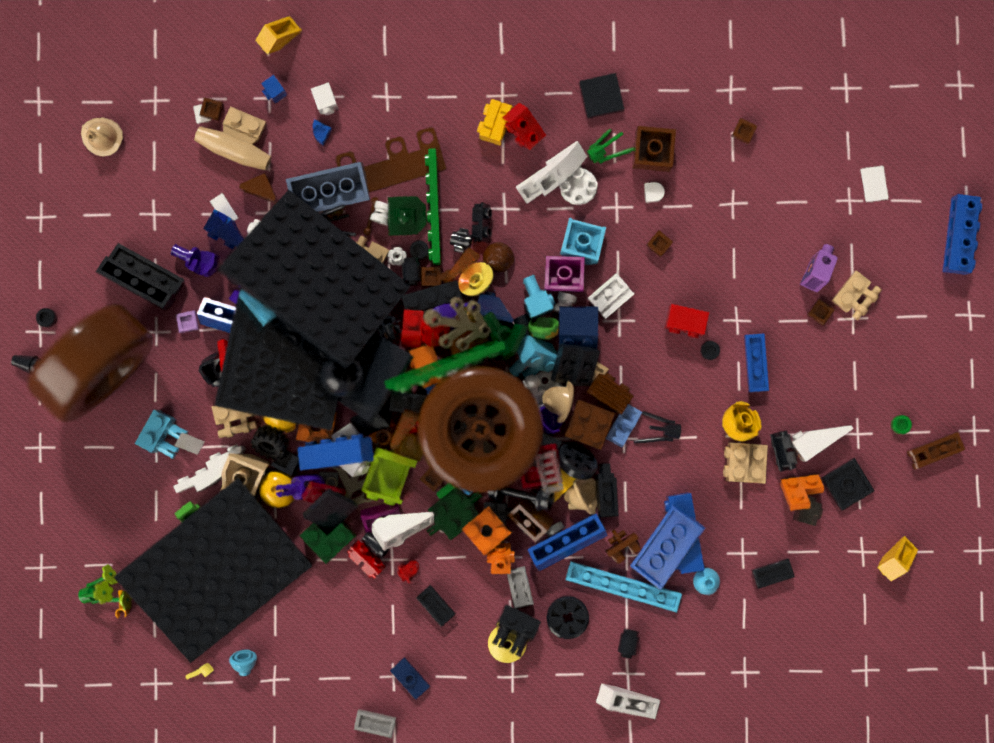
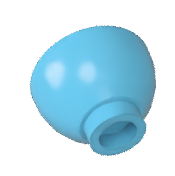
[693,568,720,595]
[229,650,257,676]

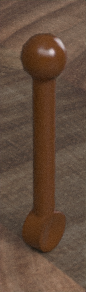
[364,197,379,235]

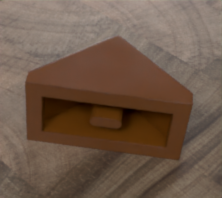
[239,173,278,204]

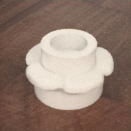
[388,247,407,266]

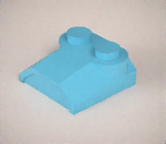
[560,218,606,265]

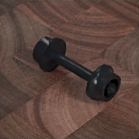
[488,486,554,512]

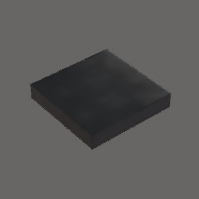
[579,73,625,119]
[820,458,875,511]
[303,488,358,532]

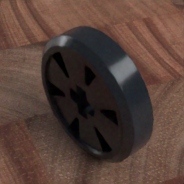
[558,443,598,480]
[546,595,589,639]

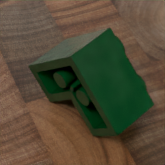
[299,522,357,564]

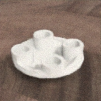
[559,167,598,205]

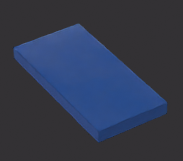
[630,504,706,590]

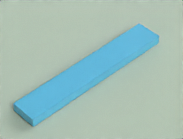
[565,561,682,612]

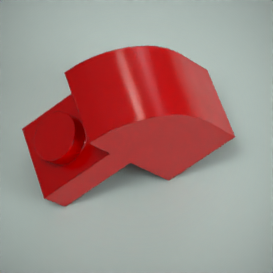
[401,309,424,349]

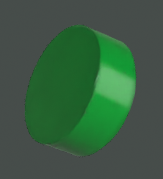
[891,415,912,434]

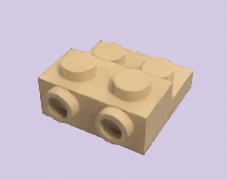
[723,443,768,484]

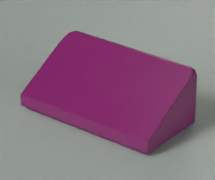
[360,503,401,533]

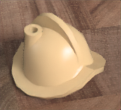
[81,118,123,156]
[543,381,574,423]
[564,478,597,515]

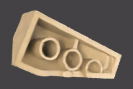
[221,453,270,496]

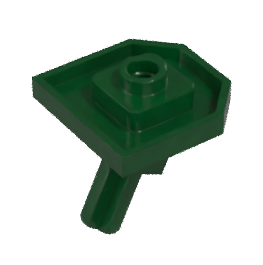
[387,196,426,236]
[484,312,528,361]

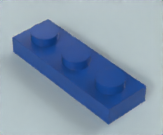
[744,333,769,392]

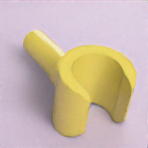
[186,663,214,680]

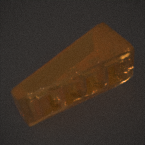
[444,248,481,283]
[390,408,419,449]

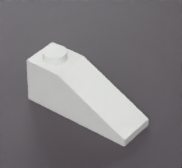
[791,426,853,462]
[372,512,434,551]
[596,684,660,719]

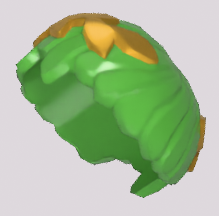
[528,317,559,340]

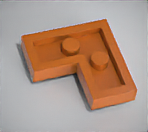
[780,474,824,511]

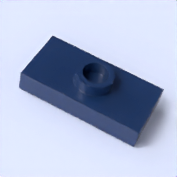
[390,657,430,700]

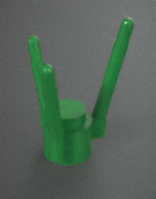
[586,129,634,164]

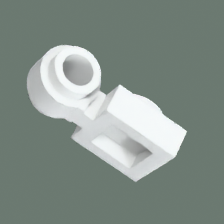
[522,374,545,408]

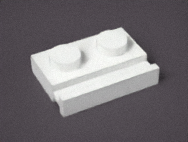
[587,273,634,319]

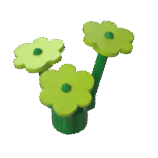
[78,564,132,611]

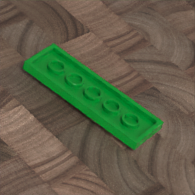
[384,341,506,392]

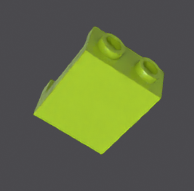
[361,447,417,506]

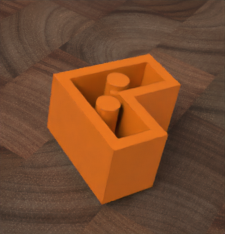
[410,345,444,389]

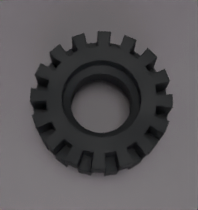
[251,425,289,460]

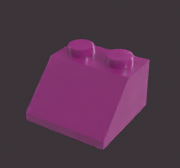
[544,256,585,292]

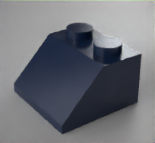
[558,306,598,349]

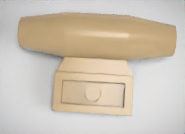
[194,107,272,170]

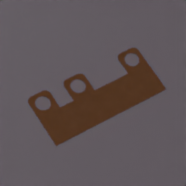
[335,127,447,192]

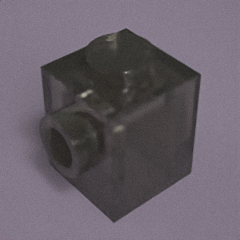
[793,496,823,526]

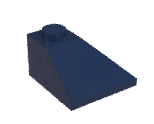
[478,291,513,324]

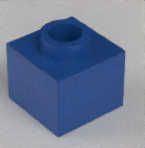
[261,75,287,104]

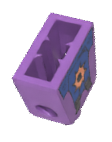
[800,244,837,292]

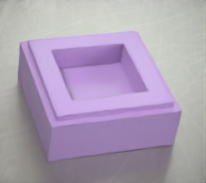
[176,310,200,333]

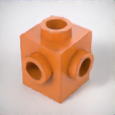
[487,543,514,574]

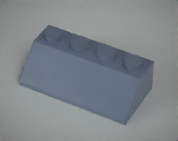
[286,162,370,212]

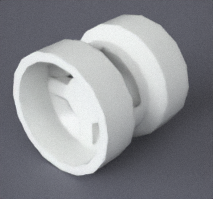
[370,201,388,226]
[553,292,577,313]

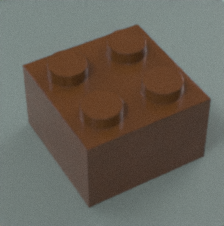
[632,126,676,172]
[564,400,615,450]

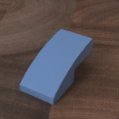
[606,404,642,448]

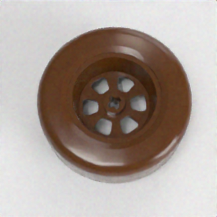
[27,304,153,422]
[418,366,543,492]

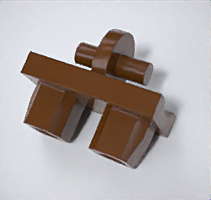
[605,529,641,564]

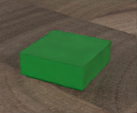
[436,483,455,499]

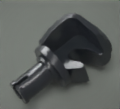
[198,352,221,388]

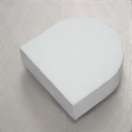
[644,182,664,203]

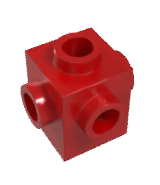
[420,317,450,348]

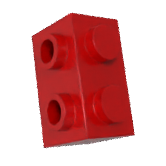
[502,103,546,150]
[664,304,709,338]

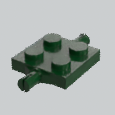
[426,487,483,541]

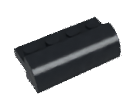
[96,243,185,311]

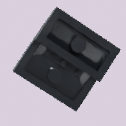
[551,344,600,386]

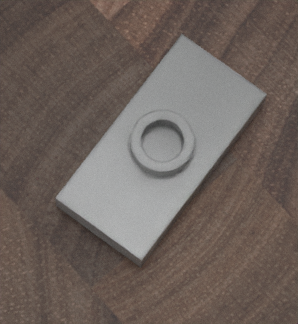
[507,566,534,609]
[354,709,396,738]

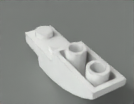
[516,141,587,203]
[173,444,246,493]

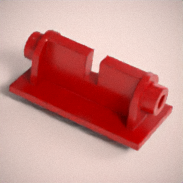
[347,540,386,579]
[397,561,419,583]

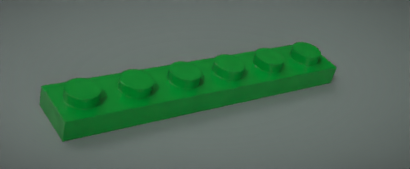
[425,148,441,265]

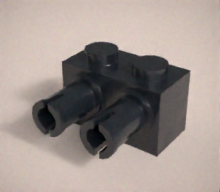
[492,604,541,657]

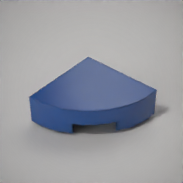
[312,119,332,146]

